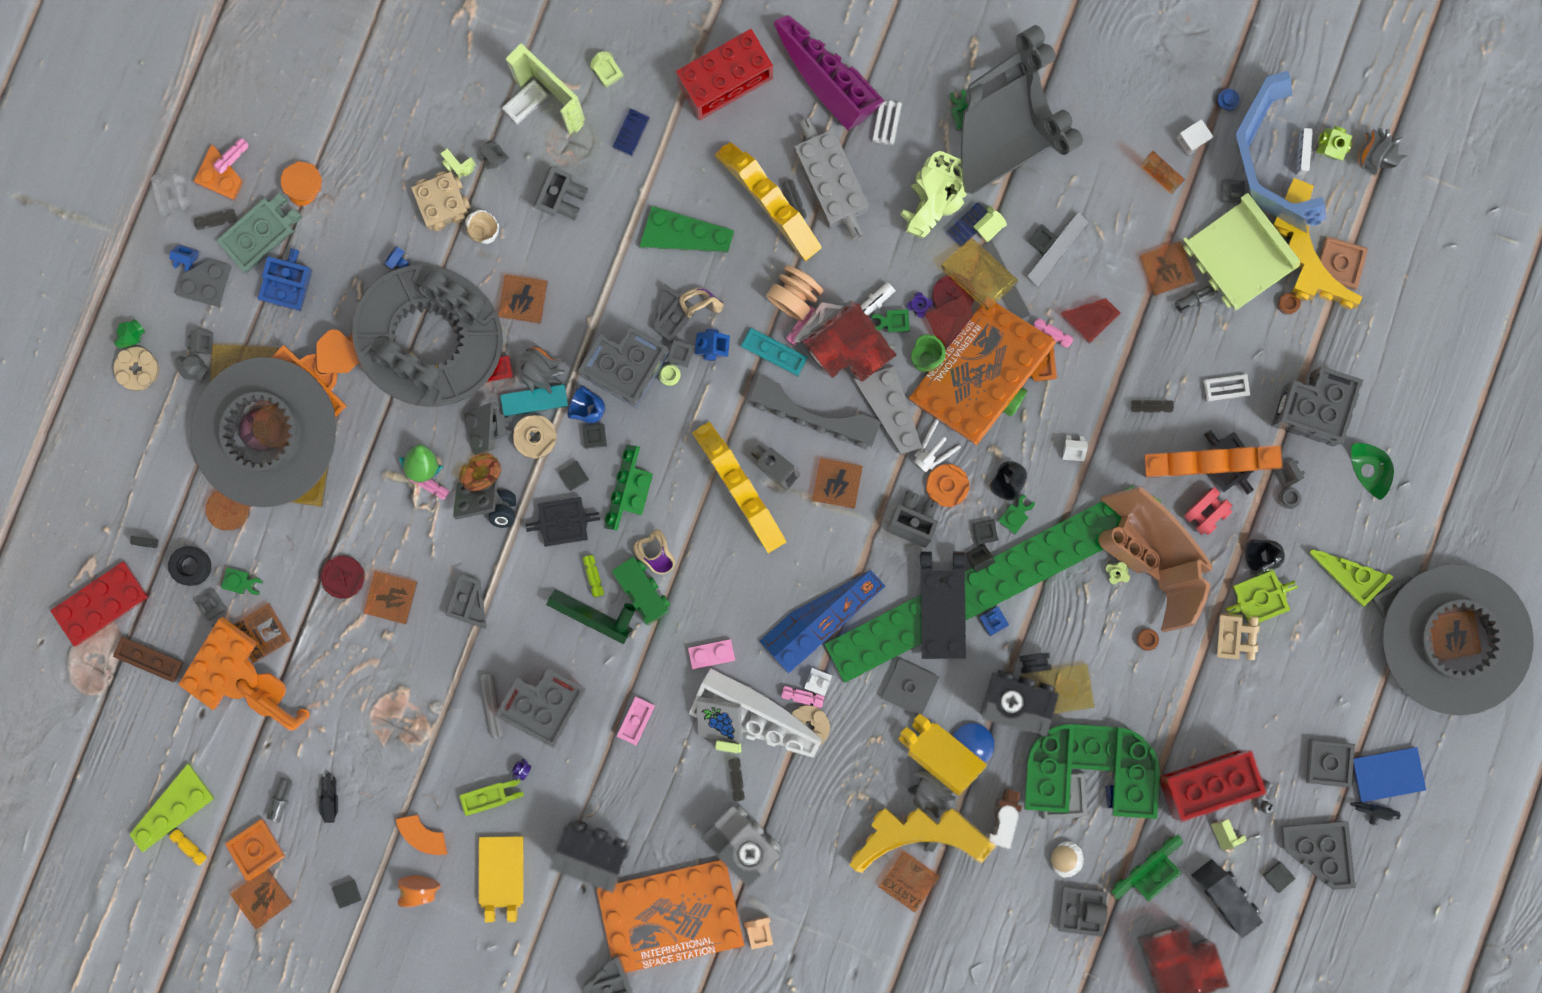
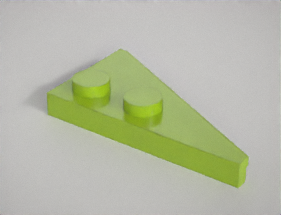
[1308,549,1393,607]

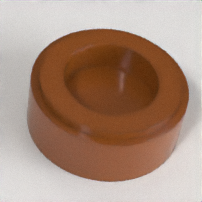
[1277,292,1301,315]
[1136,629,1159,651]

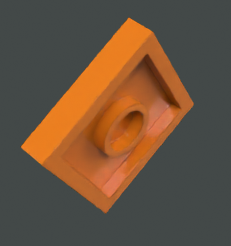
[225,819,286,881]

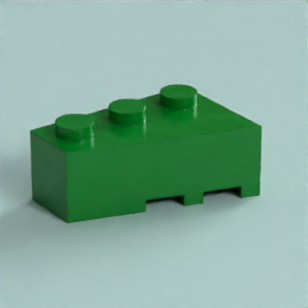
[612,556,671,626]

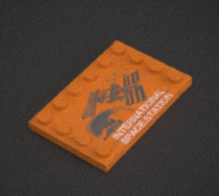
[908,297,1056,446]
[596,860,745,973]

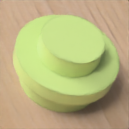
[659,364,681,386]

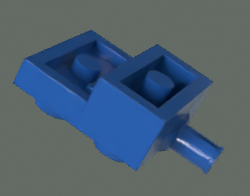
[258,248,313,312]

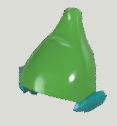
[398,444,444,482]

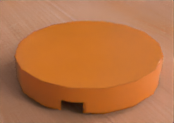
[926,464,969,507]

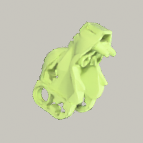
[900,151,967,239]

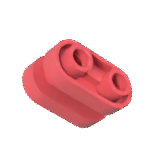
[1183,486,1233,535]

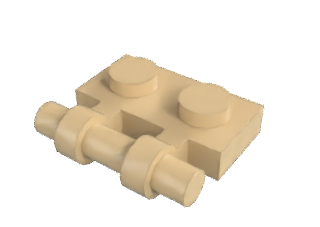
[1217,613,1260,660]

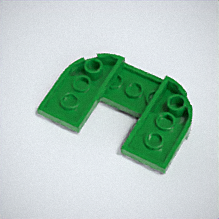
[1024,724,1160,819]

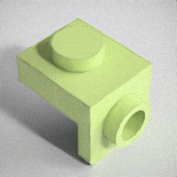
[441,148,476,178]

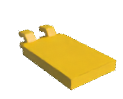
[898,714,987,796]
[479,836,524,922]

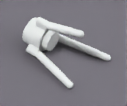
[913,419,961,472]

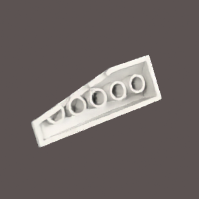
[689,669,822,758]

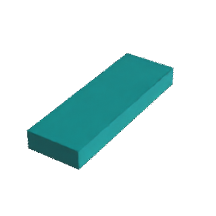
[741,327,808,377]
[500,384,568,417]

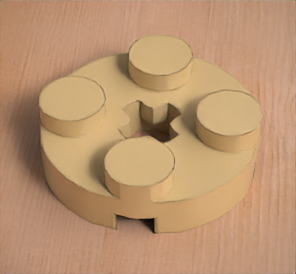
[114,347,159,391]
[513,415,557,459]
[791,705,830,745]

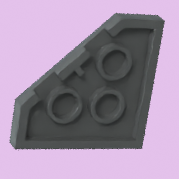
[1281,821,1356,890]

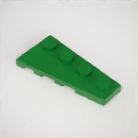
[639,206,734,253]

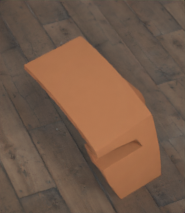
[1099,486,1212,632]

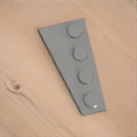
[854,366,922,455]

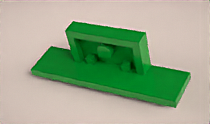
[604,445,653,531]
[1111,834,1183,902]

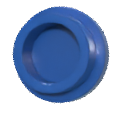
[1218,89,1240,111]

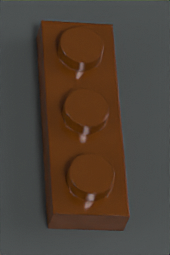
[113,637,184,682]

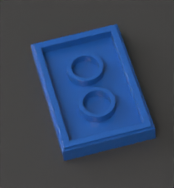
[1353,747,1426,802]

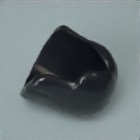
[990,461,1027,501]
[1245,539,1285,575]

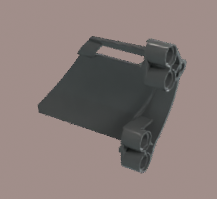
[961,25,1083,194]

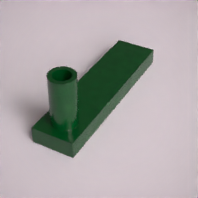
[546,589,636,645]

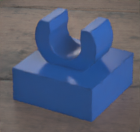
[169,244,199,272]
[383,246,409,269]
[979,606,1009,636]

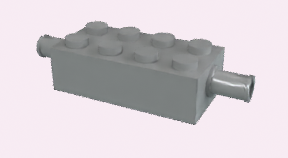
[794,118,870,240]

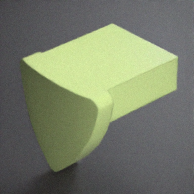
[590,51,623,88]
[974,206,1007,242]
[715,740,742,753]
[1211,819,1247,850]

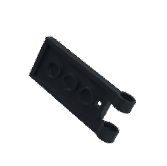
[920,551,966,659]

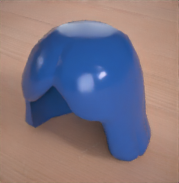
[567,385,605,424]

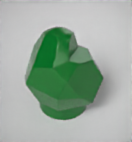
[114,319,145,348]

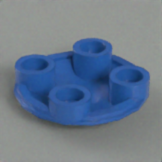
[953,723,994,763]

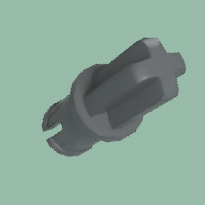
[1175,285,1218,313]
[267,778,293,822]

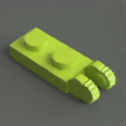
[459,779,524,816]

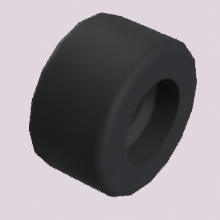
[168,546,211,586]

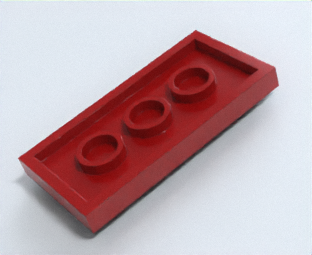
[50,561,149,647]

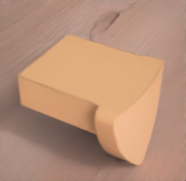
[744,917,773,949]

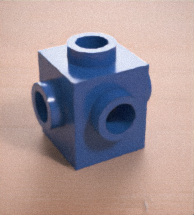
[695,329,730,361]

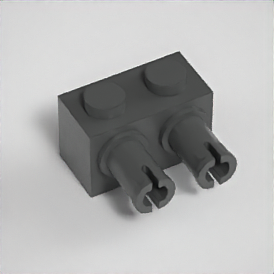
[532,166,588,221]
[886,491,939,548]

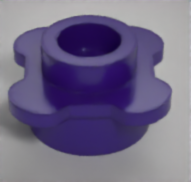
[907,292,933,318]
[512,758,531,781]

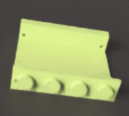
[506,43,585,135]
[1183,193,1300,311]

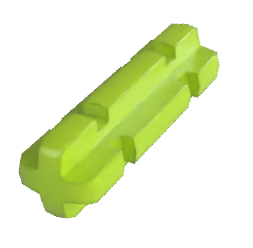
[582,555,604,597]

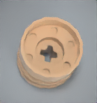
[766,265,823,322]

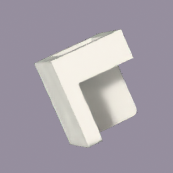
[1176,119,1213,155]

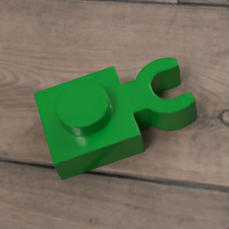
[950,89,969,130]
[871,309,910,333]
[998,495,1035,535]
[221,567,264,595]

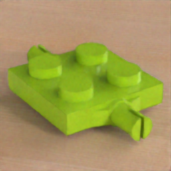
[1225,570,1298,624]

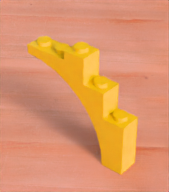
[715,141,822,261]
[1273,178,1362,310]
[691,421,786,553]
[849,808,996,873]

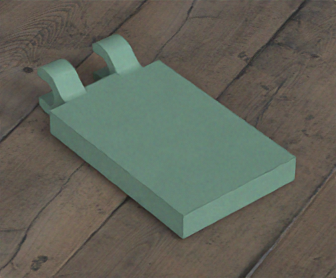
[216,193,303,274]

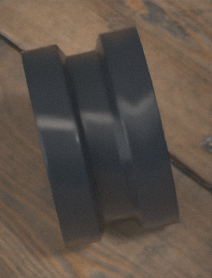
[1019,653,1052,673]

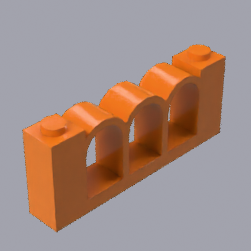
[1145,445,1282,478]

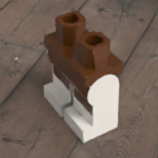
[985,788,1022,849]

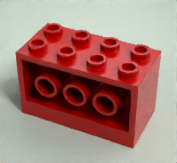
[676,28,773,121]
[1159,749,1267,822]

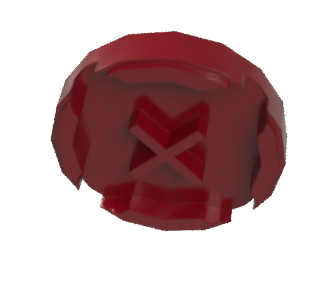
[932,274,975,317]
[321,555,365,599]

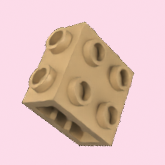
[411,171,471,232]

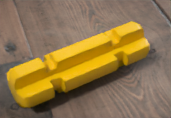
[169,829,207,866]

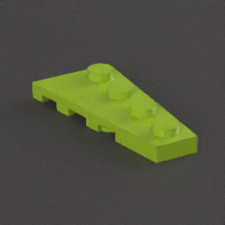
[129,763,215,852]

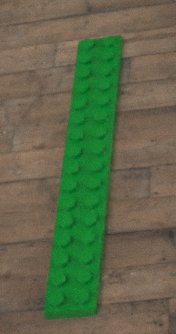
[825,486,1135,683]

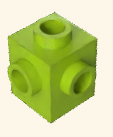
[1316,126,1352,161]

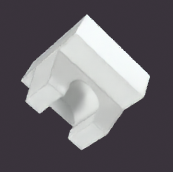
[1063,435,1088,461]
[804,668,832,696]

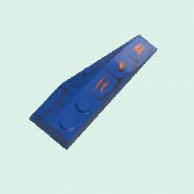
[760,570,885,674]

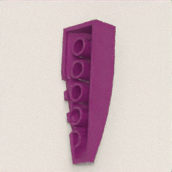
[773,15,885,130]

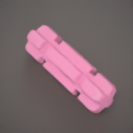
[214,138,249,173]
[786,306,815,345]
[1033,318,1073,348]
[408,478,449,500]
[781,686,824,708]

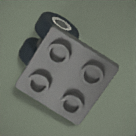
[453,476,516,528]

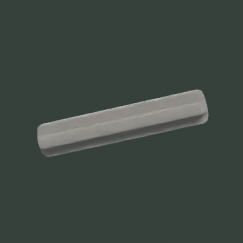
[480,673,503,738]

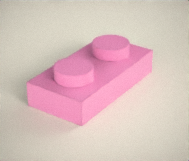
[688,639,735,670]
[617,696,655,746]

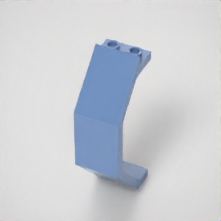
[1236,71,1327,233]

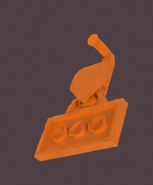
[271,329,359,418]
[178,617,310,731]

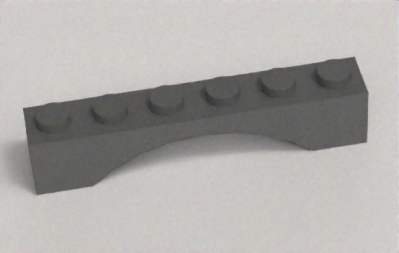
[750,376,881,449]

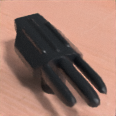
[319,772,338,823]
[1350,802,1401,826]

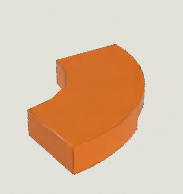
[396,815,448,855]

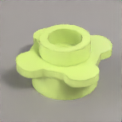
[1106,562,1130,584]

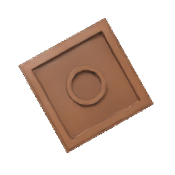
[1319,237,1368,290]

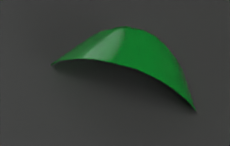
[1351,443,1394,500]

